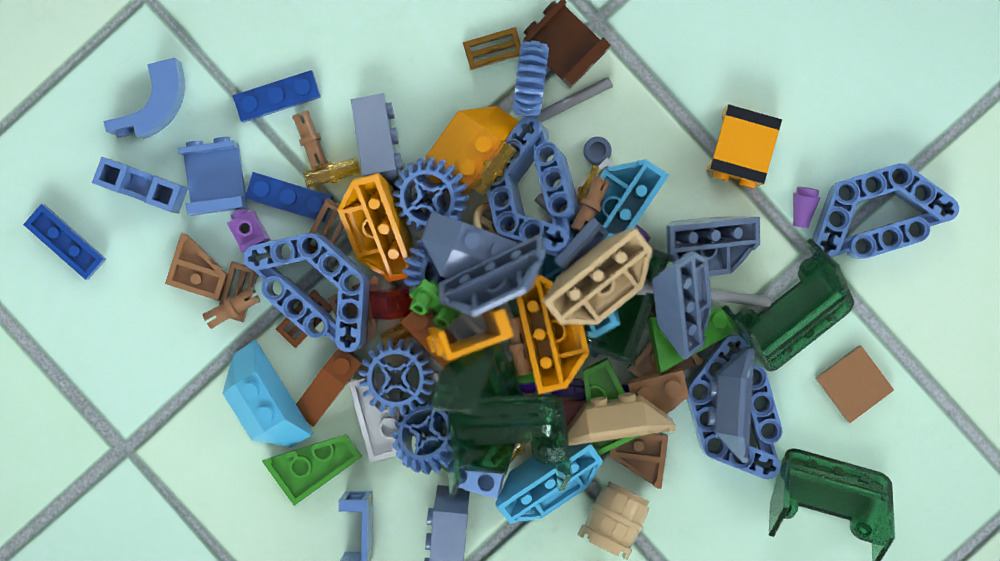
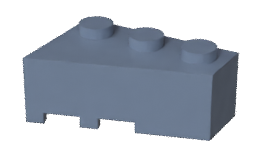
[351,93,403,190]
[424,485,470,561]

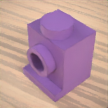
[227,208,271,253]

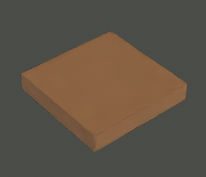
[815,345,894,423]

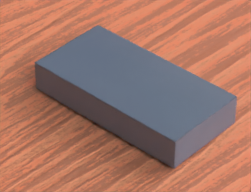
[554,218,609,270]

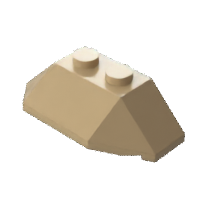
[542,227,653,325]
[561,393,676,447]

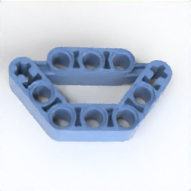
[483,116,580,257]
[810,163,959,259]
[243,233,370,352]
[686,335,782,479]

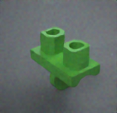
[409,279,463,330]

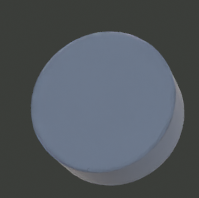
[583,137,612,165]

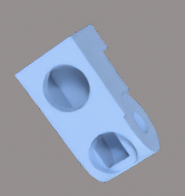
[449,461,506,498]

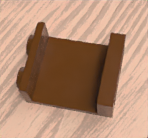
[523,0,611,89]

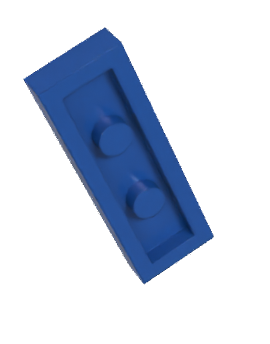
[233,70,321,123]
[245,172,333,223]
[23,204,107,280]

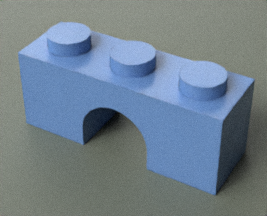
[92,157,188,214]

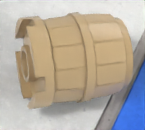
[577,481,650,560]

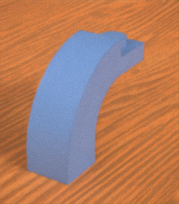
[103,58,185,139]

